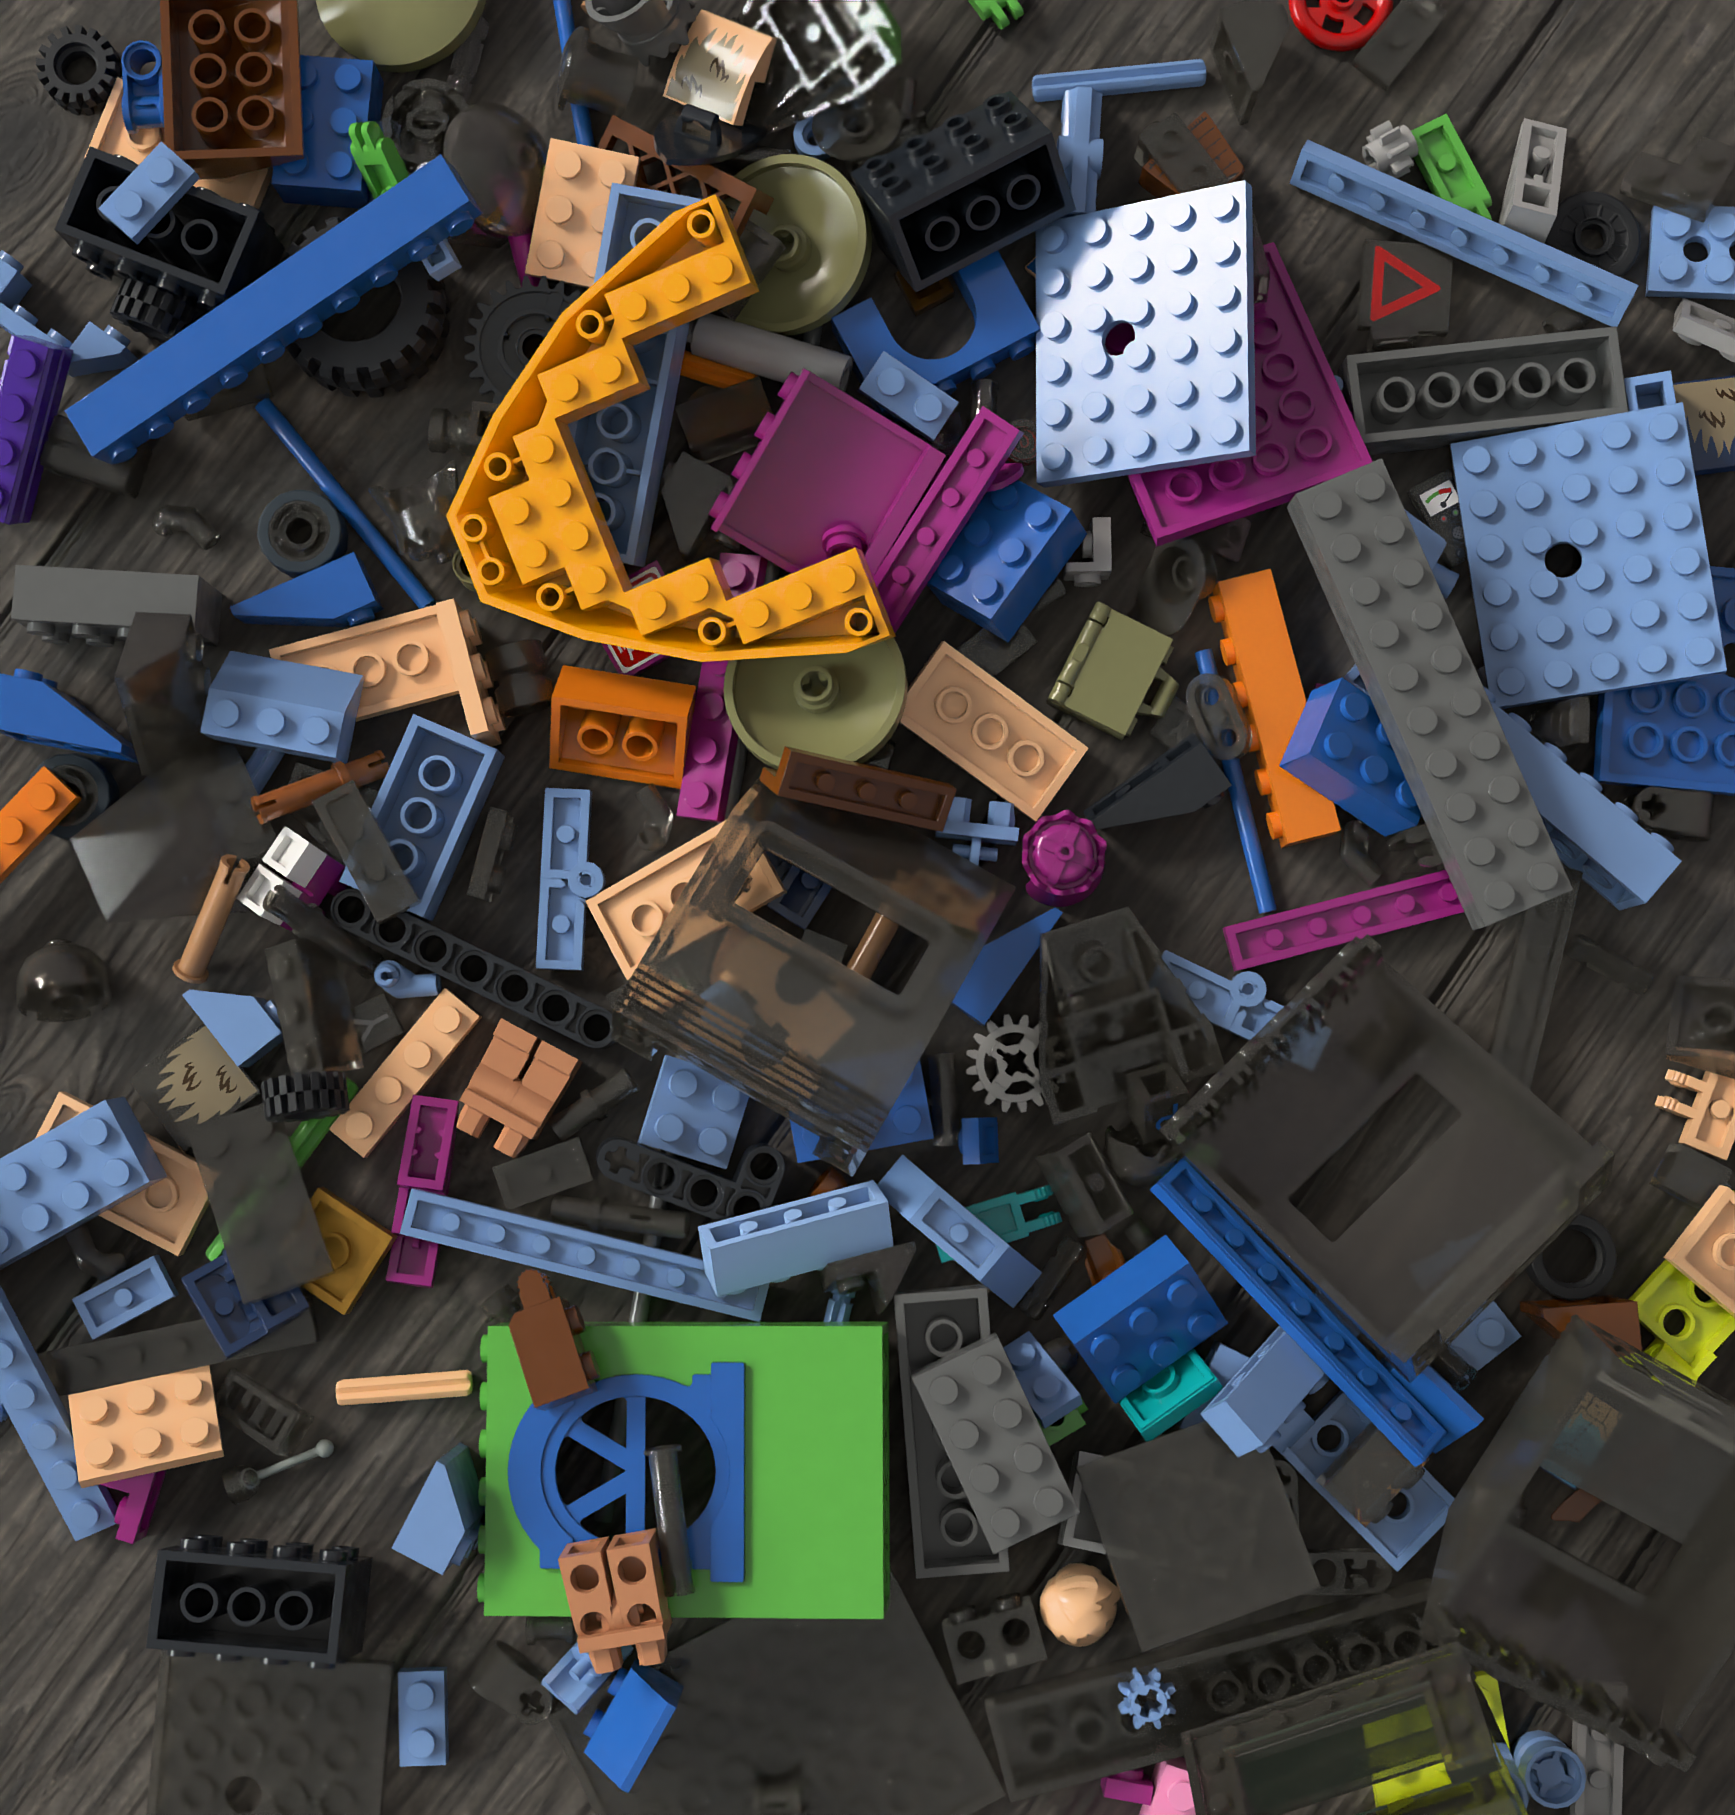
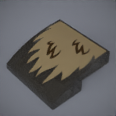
[129,1023,261,1153]

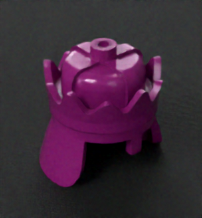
[1022,810,1107,907]

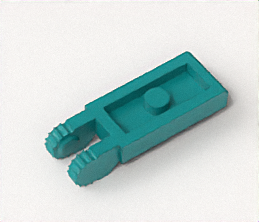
[936,1184,1062,1263]

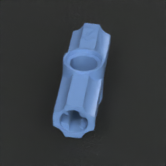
[1057,86,1104,219]

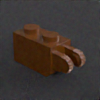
[508,1268,600,1411]

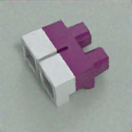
[236,826,348,935]

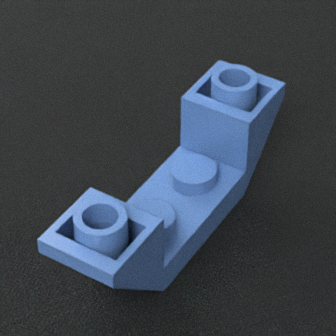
[0,250,138,377]
[877,1154,1042,1308]

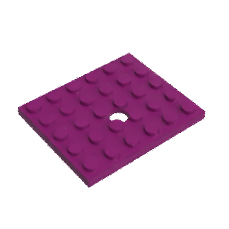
[1105,242,1373,547]

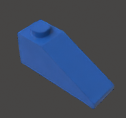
[230,552,384,628]
[937,907,1063,1026]

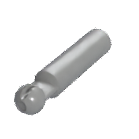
[686,313,853,392]

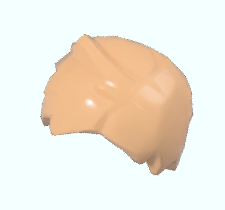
[1040,1563,1121,1647]

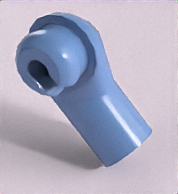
[374,960,441,999]

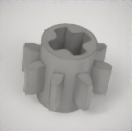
[1362,120,1418,179]

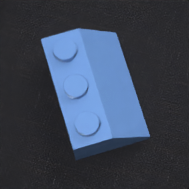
[200,651,365,764]
[392,1442,485,1575]

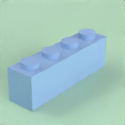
[698,1180,894,1297]

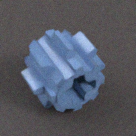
[1118,1667,1176,1729]

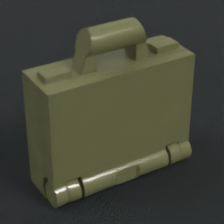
[1046,602,1179,741]

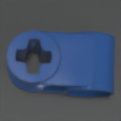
[121,40,164,134]

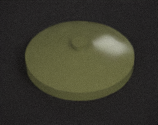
[316,0,486,72]
[720,154,872,336]
[724,637,908,770]

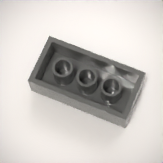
[11,565,222,652]
[911,1332,1080,1554]

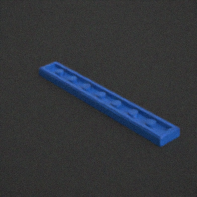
[1150,1158,1448,1467]

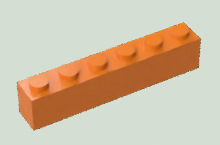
[1208,568,1341,848]

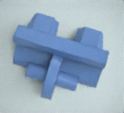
[935,797,1019,873]
[541,1642,633,1715]

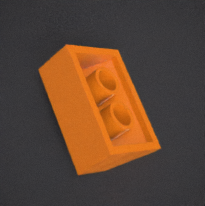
[549,665,696,789]

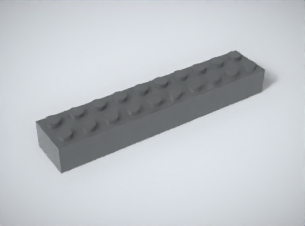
[1287,458,1573,930]

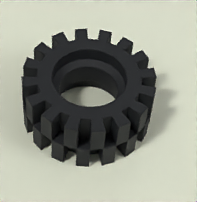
[36,25,122,116]
[109,279,200,343]
[261,1071,350,1123]

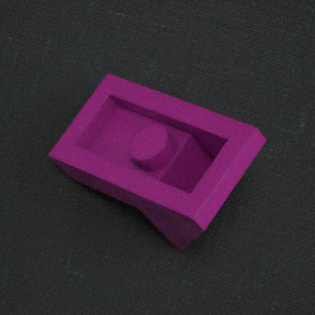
[99,1470,167,1544]

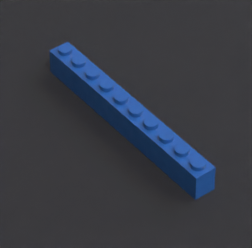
[65,154,483,465]

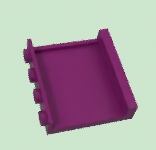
[708,367,946,577]

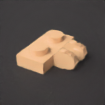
[1655,1058,1735,1160]

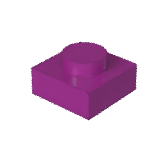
[1100,1763,1154,1806]

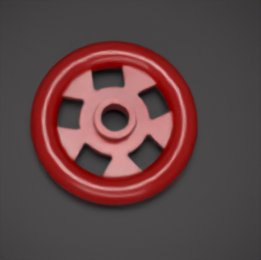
[1288,0,1394,52]

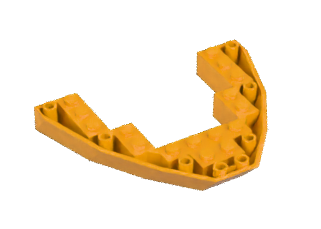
[446,194,896,662]

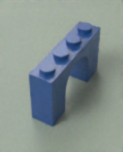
[831,250,1040,422]

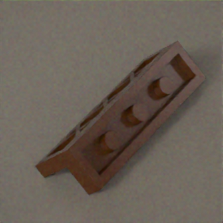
[597,115,774,239]
[759,746,956,832]

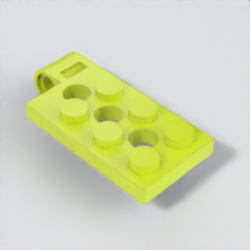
[1629,1190,1735,1406]

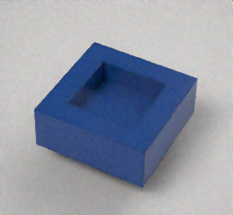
[958,1117,999,1165]

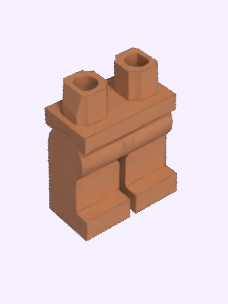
[456,1018,583,1159]
[558,1528,672,1674]

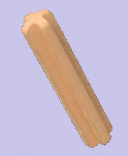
[336,1370,473,1406]

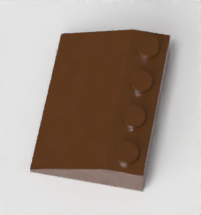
[160,0,305,180]

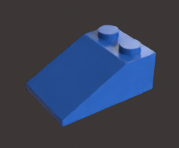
[0,669,149,765]

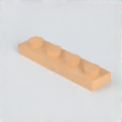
[329,988,482,1158]

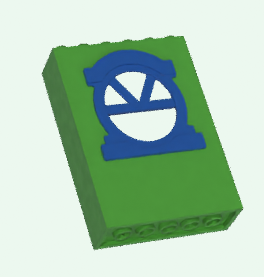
[477,1322,890,1619]

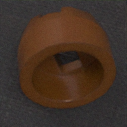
[808,1166,848,1196]

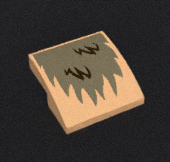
[663,10,777,126]

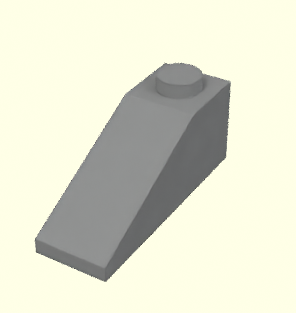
[1498,118,1567,243]

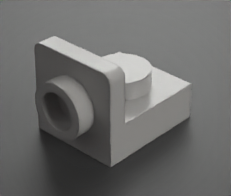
[1064,517,1112,587]

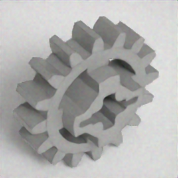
[965,1014,1064,1113]

